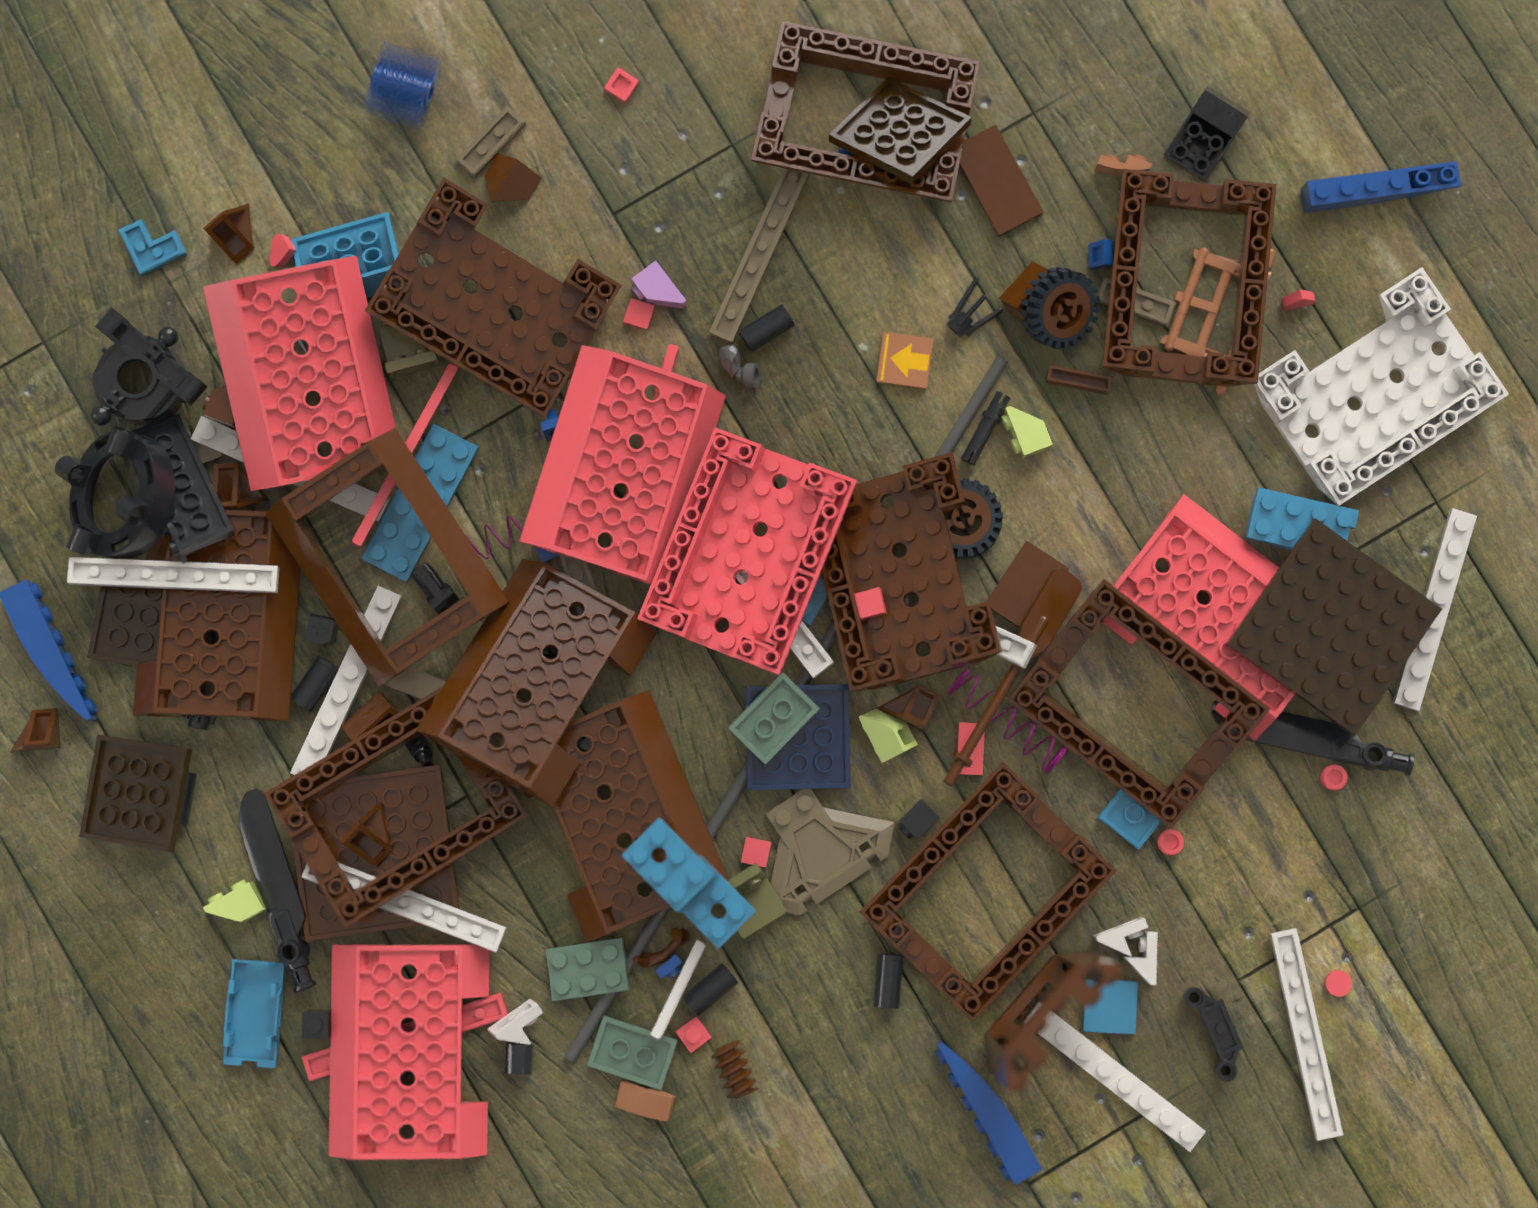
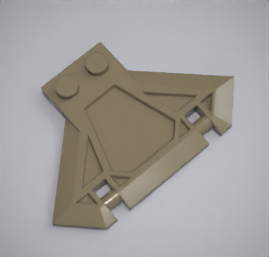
[766,789,895,915]

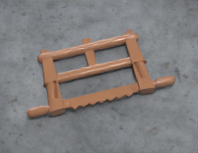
[1159,247,1276,395]

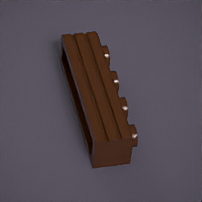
[1045,365,1113,395]

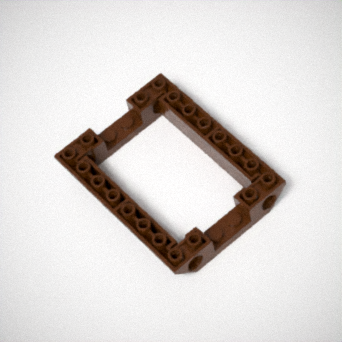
[751,21,980,203]
[1102,169,1277,387]
[265,428,509,687]
[1007,579,1271,829]
[264,687,527,928]
[859,762,1117,1023]
[986,952,1122,1094]

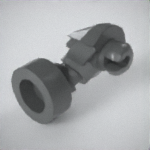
[719,344,761,389]

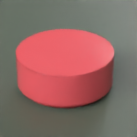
[1320,764,1348,790]
[1157,829,1184,855]
[1324,970,1352,997]

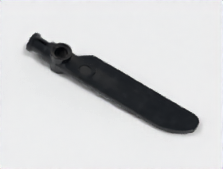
[1211,700,1415,776]
[239,789,317,993]

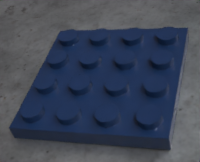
[745,684,851,790]

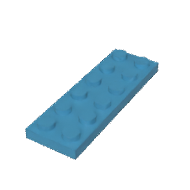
[361,424,479,583]

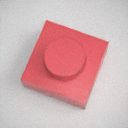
[675,1016,712,1053]

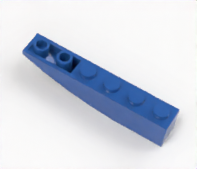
[1300,161,1461,213]
[0,580,98,722]
[935,1041,1043,1185]

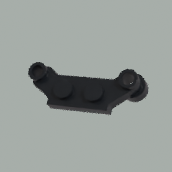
[1183,987,1244,1082]

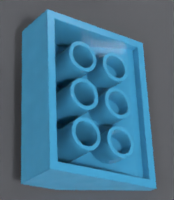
[291,212,400,298]

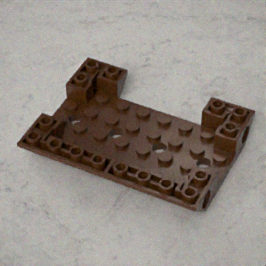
[365,178,622,418]
[822,452,1002,692]
[133,510,304,722]
[416,559,656,808]
[525,690,729,943]

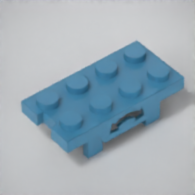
[1246,487,1359,550]
[223,959,286,1068]

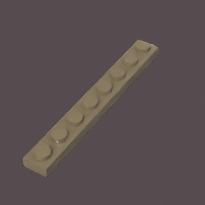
[709,168,809,344]

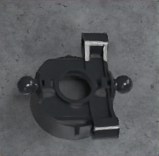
[91,307,208,426]

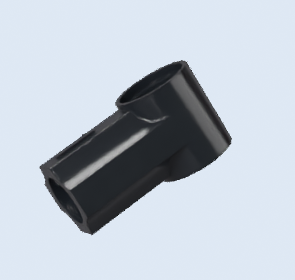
[410,562,460,615]

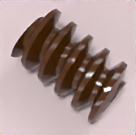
[711,1039,759,1098]

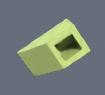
[1001,406,1053,459]
[858,709,918,763]
[203,880,266,922]

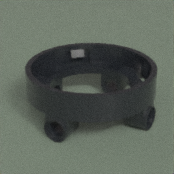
[55,426,175,560]

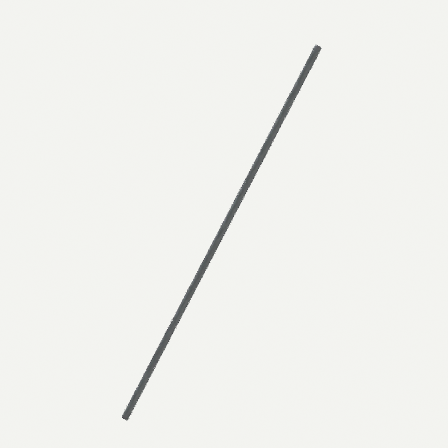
[564,356,1008,1063]

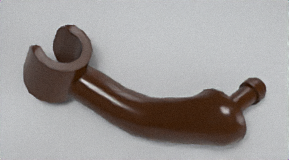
[633,927,690,968]

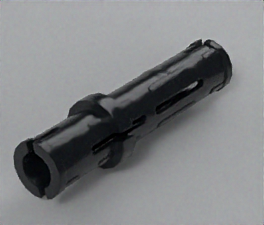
[960,391,1011,466]

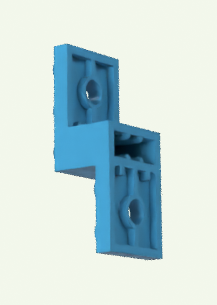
[622,818,756,949]

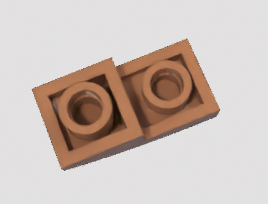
[1095,154,1152,176]
[615,1080,675,1121]

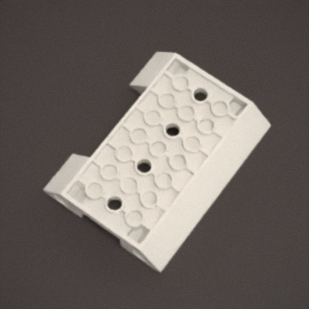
[1254,267,1509,506]

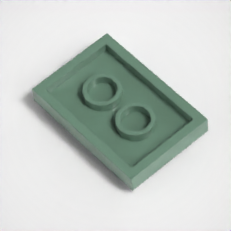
[727,672,820,765]
[546,938,630,1001]
[587,1015,678,1090]

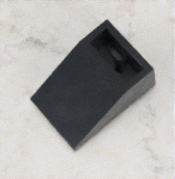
[1164,86,1250,181]

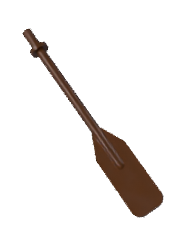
[944,568,1082,787]

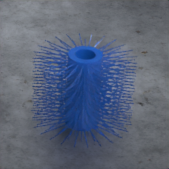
[364,41,441,130]

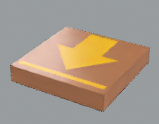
[876,332,934,390]

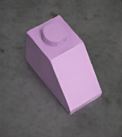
[631,261,687,309]

